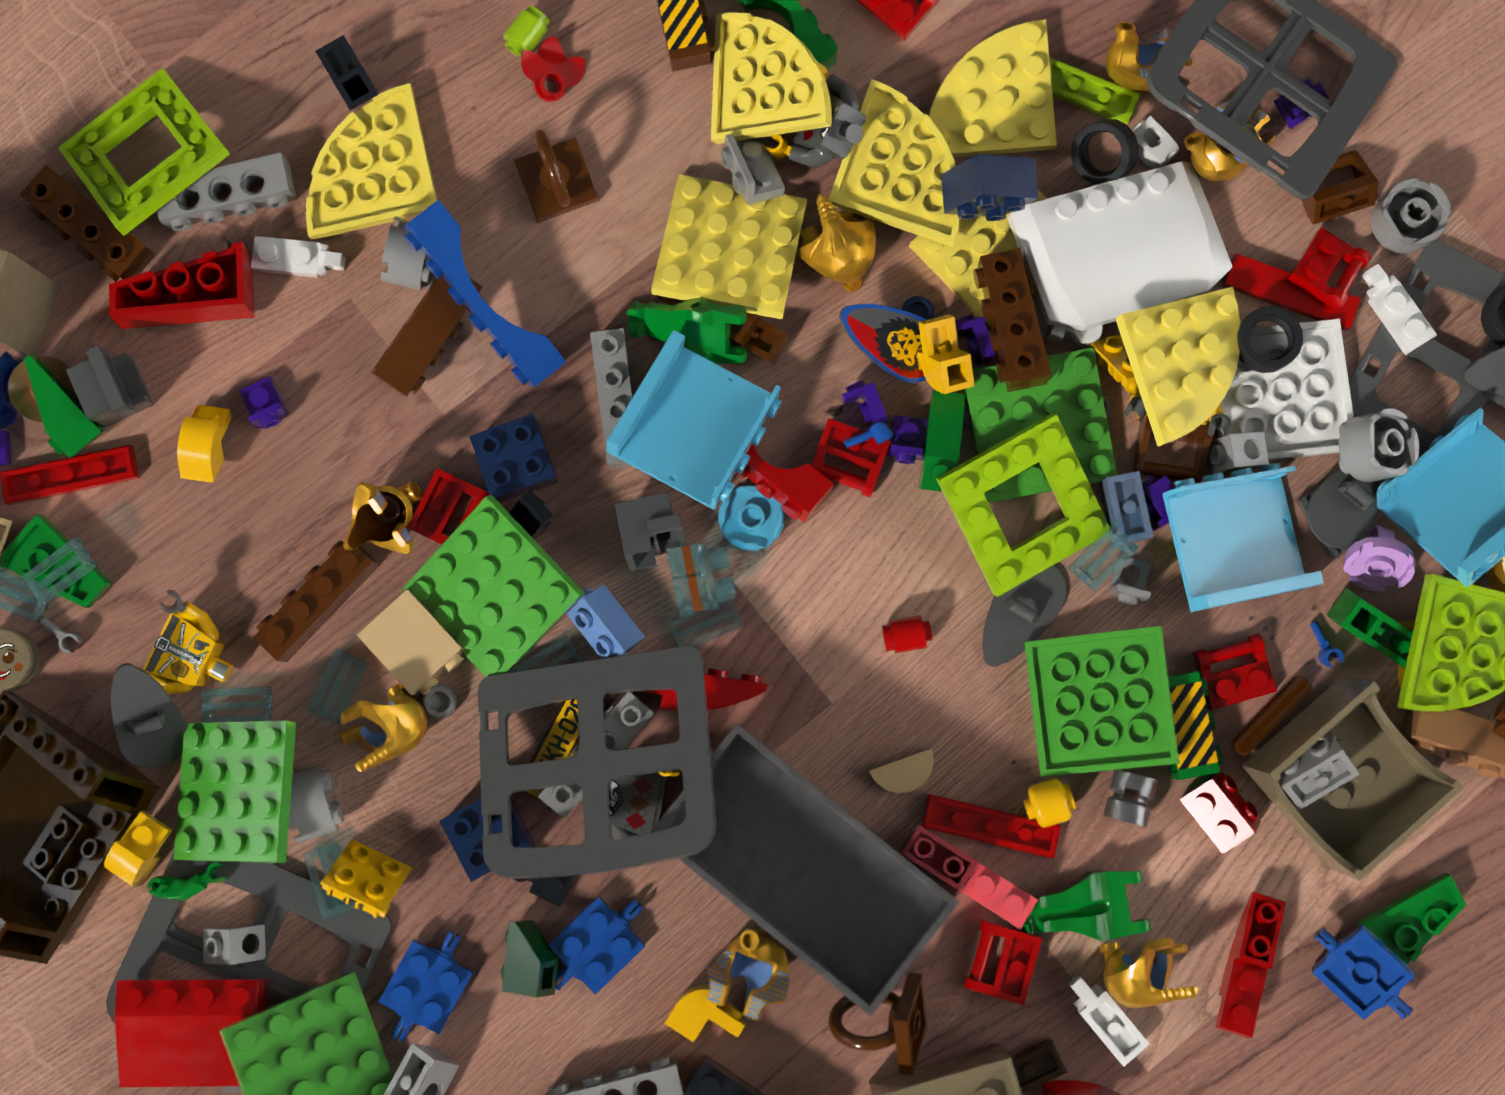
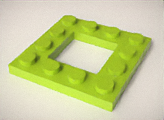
[58,68,230,236]
[936,413,1112,597]

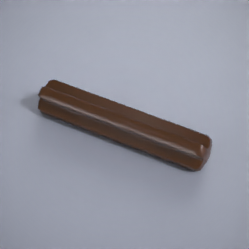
[1231,676,1312,756]

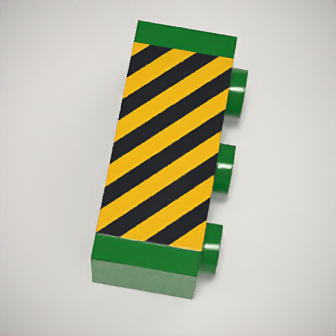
[1169,671,1223,780]

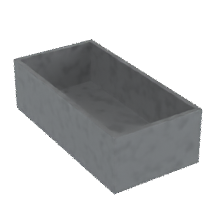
[650,723,959,1016]

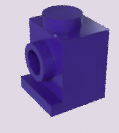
[1142,475,1175,531]

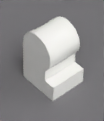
[1132,116,1179,169]
[1046,323,1103,348]

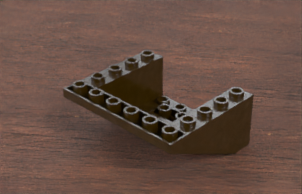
[0,690,159,964]

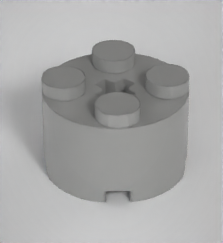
[1370,178,1451,255]
[381,216,434,291]
[1339,408,1419,482]
[289,765,345,843]

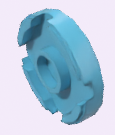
[718,484,784,551]

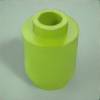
[503,5,550,57]

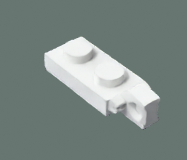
[251,236,346,278]
[1362,264,1437,355]
[1067,974,1150,1066]

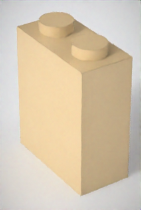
[357,589,465,696]

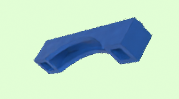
[403,199,566,387]

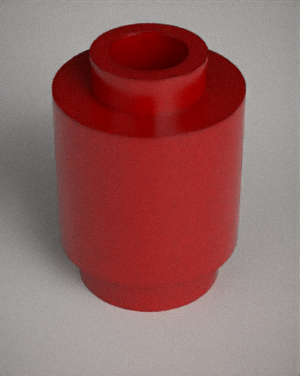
[882,615,932,654]

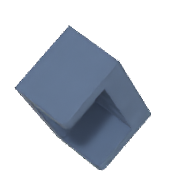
[1099,471,1154,547]

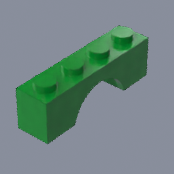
[738,0,838,70]

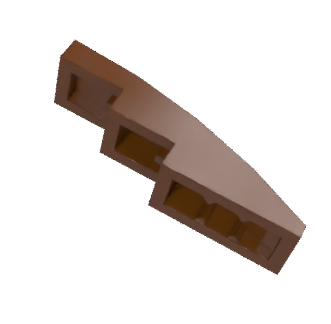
[656,295,791,366]

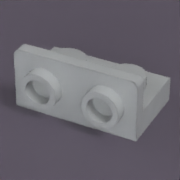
[721,134,785,205]
[1278,730,1360,810]

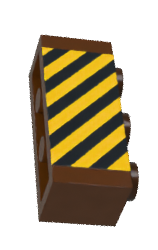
[656,0,715,72]

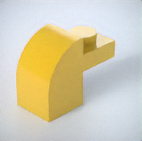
[918,314,974,394]
[177,405,232,483]
[104,811,172,887]
[664,985,745,1043]

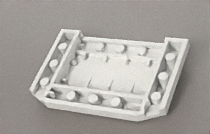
[1007,161,1233,331]

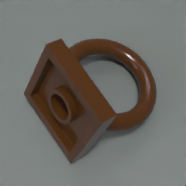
[514,129,599,223]
[828,972,927,1075]

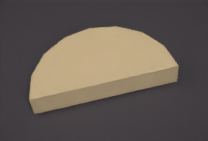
[868,748,934,794]

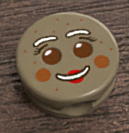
[0,628,40,691]

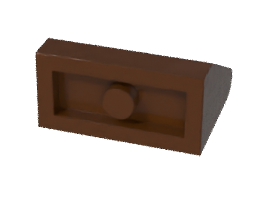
[1302,150,1379,225]
[1133,416,1212,483]

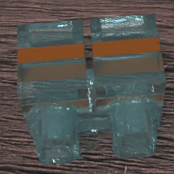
[666,543,736,619]

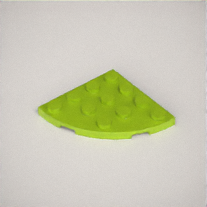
[1397,573,1505,712]

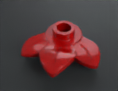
[521,36,585,102]

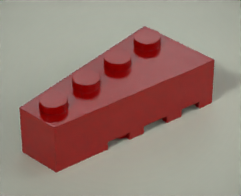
[109,241,255,329]

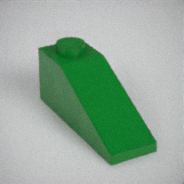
[24,353,105,458]
[918,390,966,492]
[1326,588,1413,668]

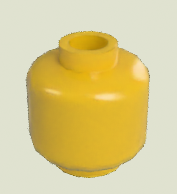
[1023,778,1076,828]

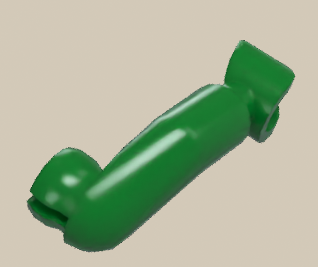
[147,862,227,900]

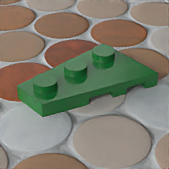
[0,514,112,608]
[1357,872,1466,964]

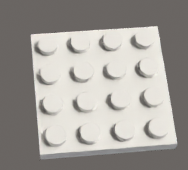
[1217,319,1354,461]

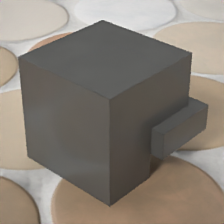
[66,346,154,427]
[615,492,687,572]

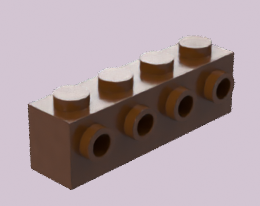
[20,165,156,282]
[973,248,1051,392]
[370,276,483,397]
[253,540,380,662]

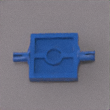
[548,895,645,995]
[1312,924,1415,1020]
[378,931,473,1042]

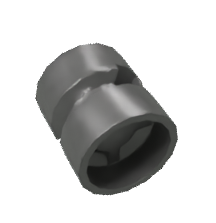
[1103,770,1158,827]

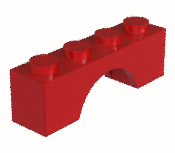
[736,444,834,523]

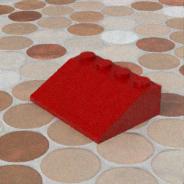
[114,979,267,1087]

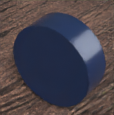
[901,296,934,320]

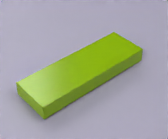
[1049,57,1140,125]

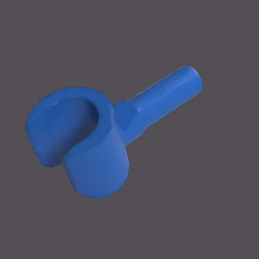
[844,422,893,448]
[1310,621,1345,668]

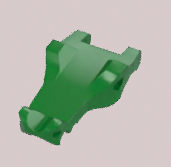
[626,296,747,364]
[1022,870,1151,942]

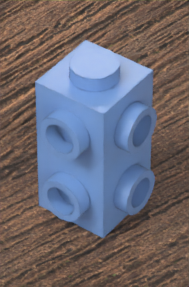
[566,584,645,659]

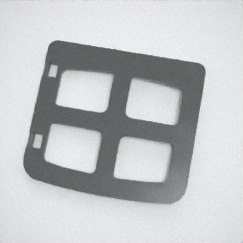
[1147,0,1398,200]
[1349,241,1505,457]
[478,646,716,879]
[106,852,392,1023]

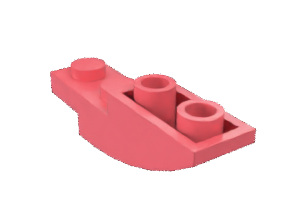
[902,825,1039,930]

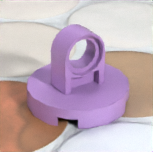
[1344,526,1415,592]

